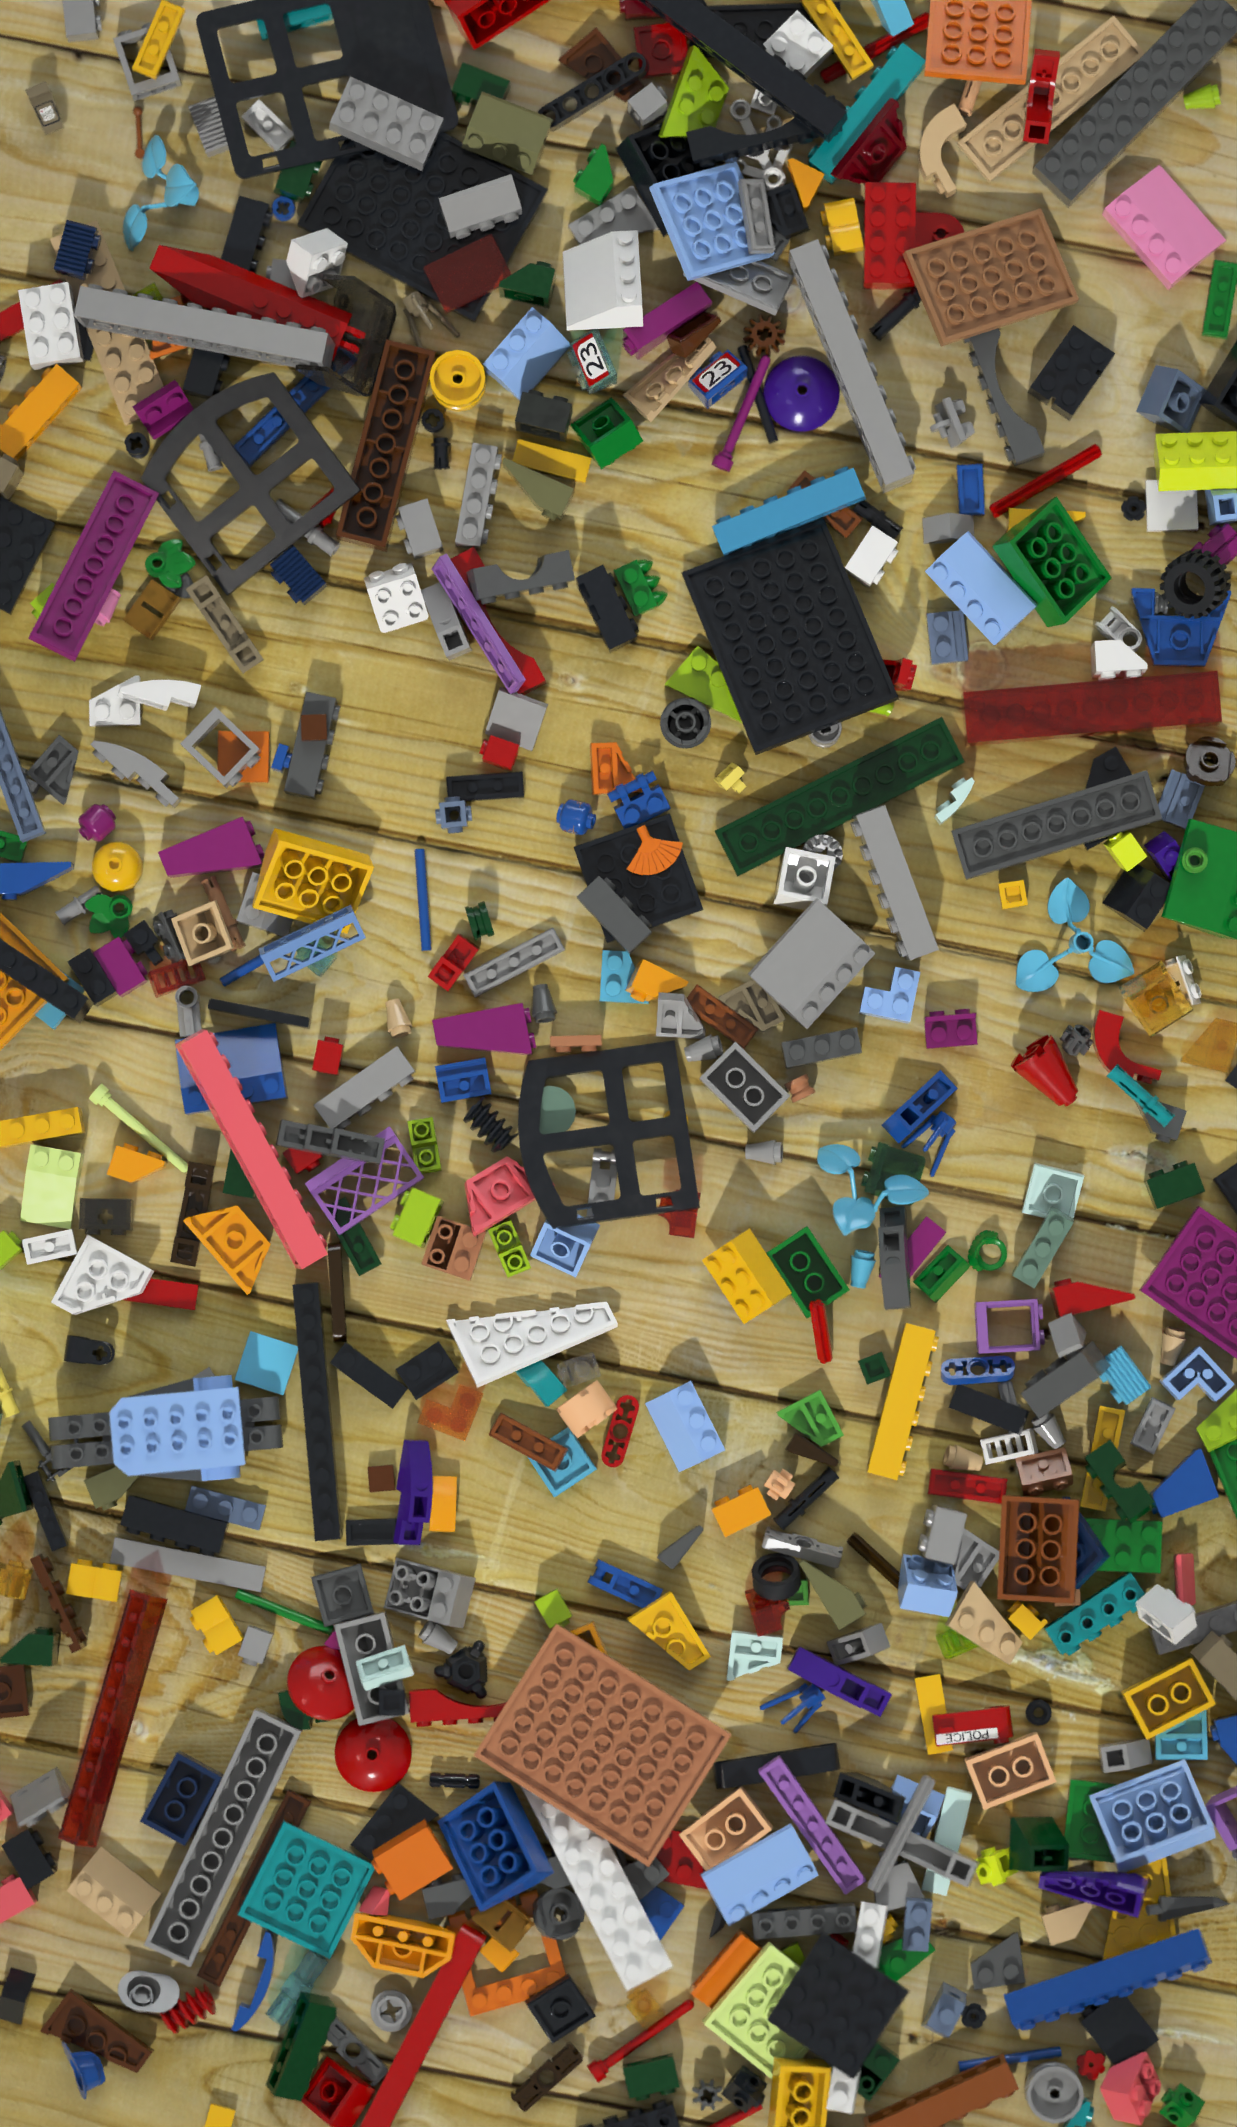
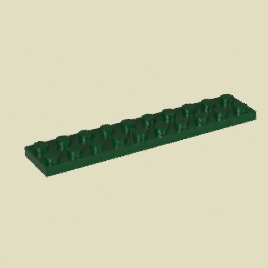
[715,717,965,877]

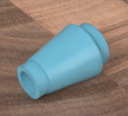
[851,1249,876,1288]

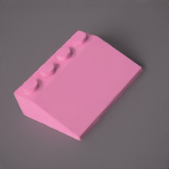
[1102,165,1226,290]

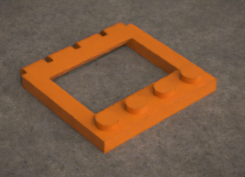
[445,1889,566,2016]

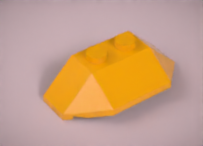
[350,1913,456,1978]

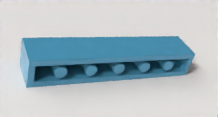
[712,466,866,556]

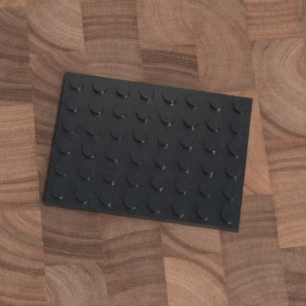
[298,132,548,323]
[681,518,898,755]

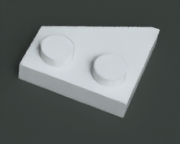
[89,676,141,727]

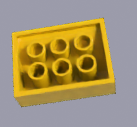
[252,828,374,934]

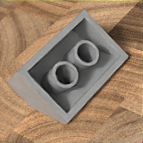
[439,174,522,239]

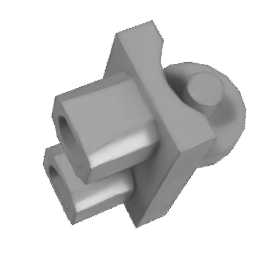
[930,397,975,448]

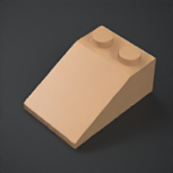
[679,1786,773,1871]

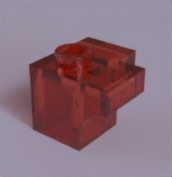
[658,1189,701,1238]
[744,1588,790,1637]

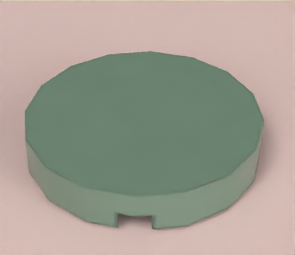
[540,1086,576,1134]

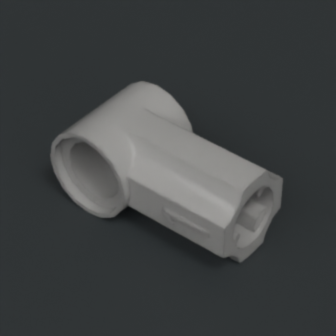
[175,986,202,1037]

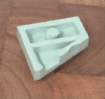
[727,1630,783,1681]

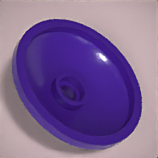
[764,356,840,432]

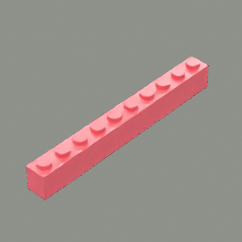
[175,1030,328,1269]

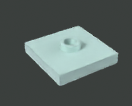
[1022,1162,1084,1218]

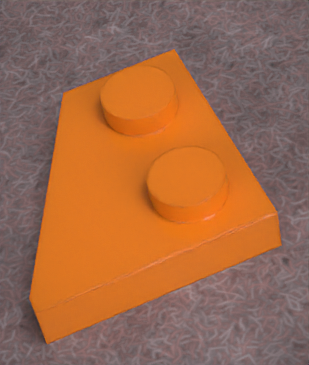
[590,742,642,795]

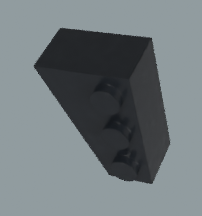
[576,565,639,653]

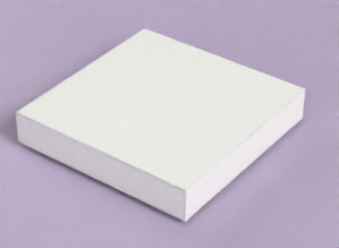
[1145,480,1198,532]

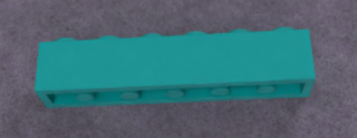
[808,42,925,185]

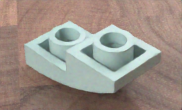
[934,777,975,825]

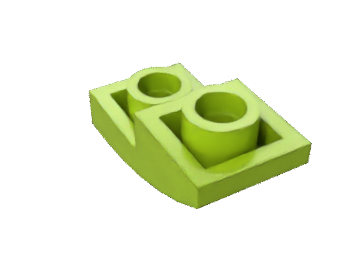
[407,1117,442,1174]
[487,1218,531,1278]

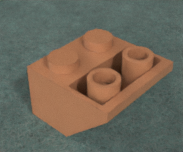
[421,1216,487,1281]

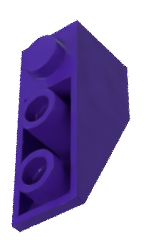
[1143,831,1180,884]

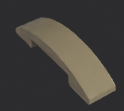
[186,575,264,674]

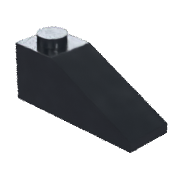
[330,1342,408,1409]
[833,1772,906,1822]

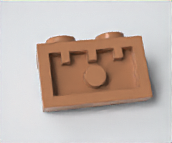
[1015,1447,1073,1496]

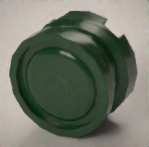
[465,901,494,941]

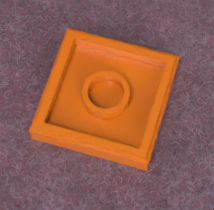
[217,731,270,783]

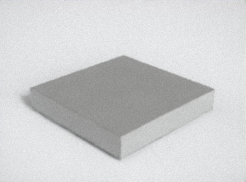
[485,687,548,751]

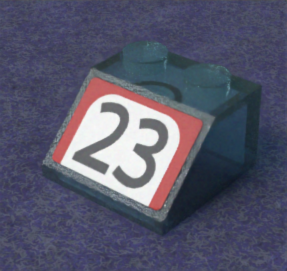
[567,329,617,395]

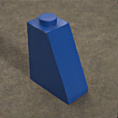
[1150,1448,1219,1518]

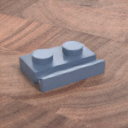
[926,610,968,665]
[1158,769,1205,830]

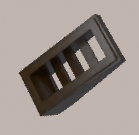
[785,1433,839,1466]

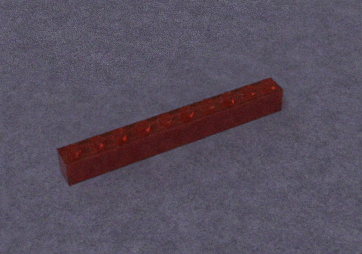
[58,1589,168,1848]

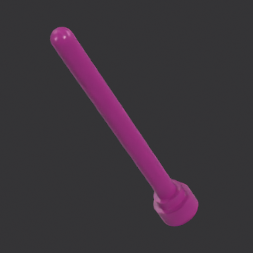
[711,355,771,472]

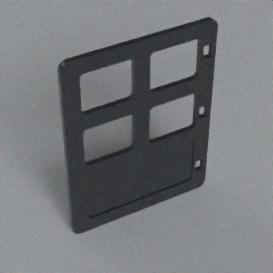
[196,0,459,179]

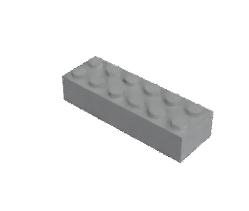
[850,805,939,960]

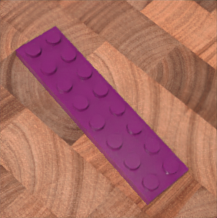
[28,471,159,662]

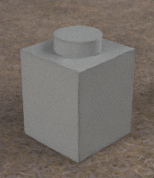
[238,1625,274,1666]

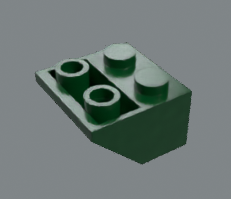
[1009,1817,1069,1872]
[830,2041,900,2101]

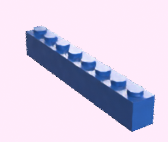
[1003,1928,1212,2031]

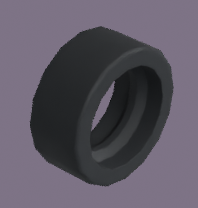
[752,1553,801,1601]

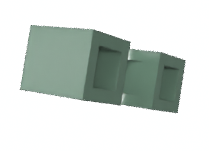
[1012,1206,1074,1289]

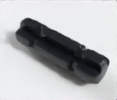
[429,1773,480,1789]

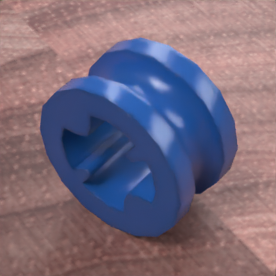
[272,196,295,221]

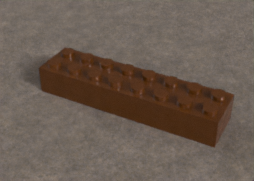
[336,339,437,552]

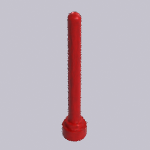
[587,1999,694,2083]

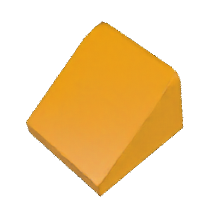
[480,1937,520,1973]

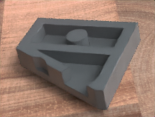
[970,1932,1025,1990]

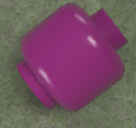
[78,804,116,842]

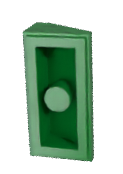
[913,1245,970,1303]

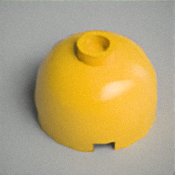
[92,842,143,893]

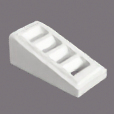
[980,1428,1038,1465]

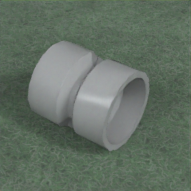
[808,722,842,748]

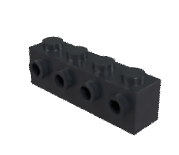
[579,2099,681,2127]

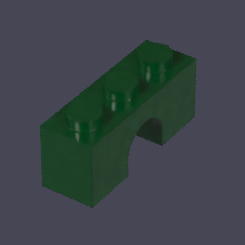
[1084,1440,1156,1524]

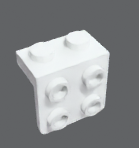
[364,563,428,633]

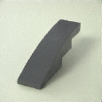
[276,1119,385,1164]

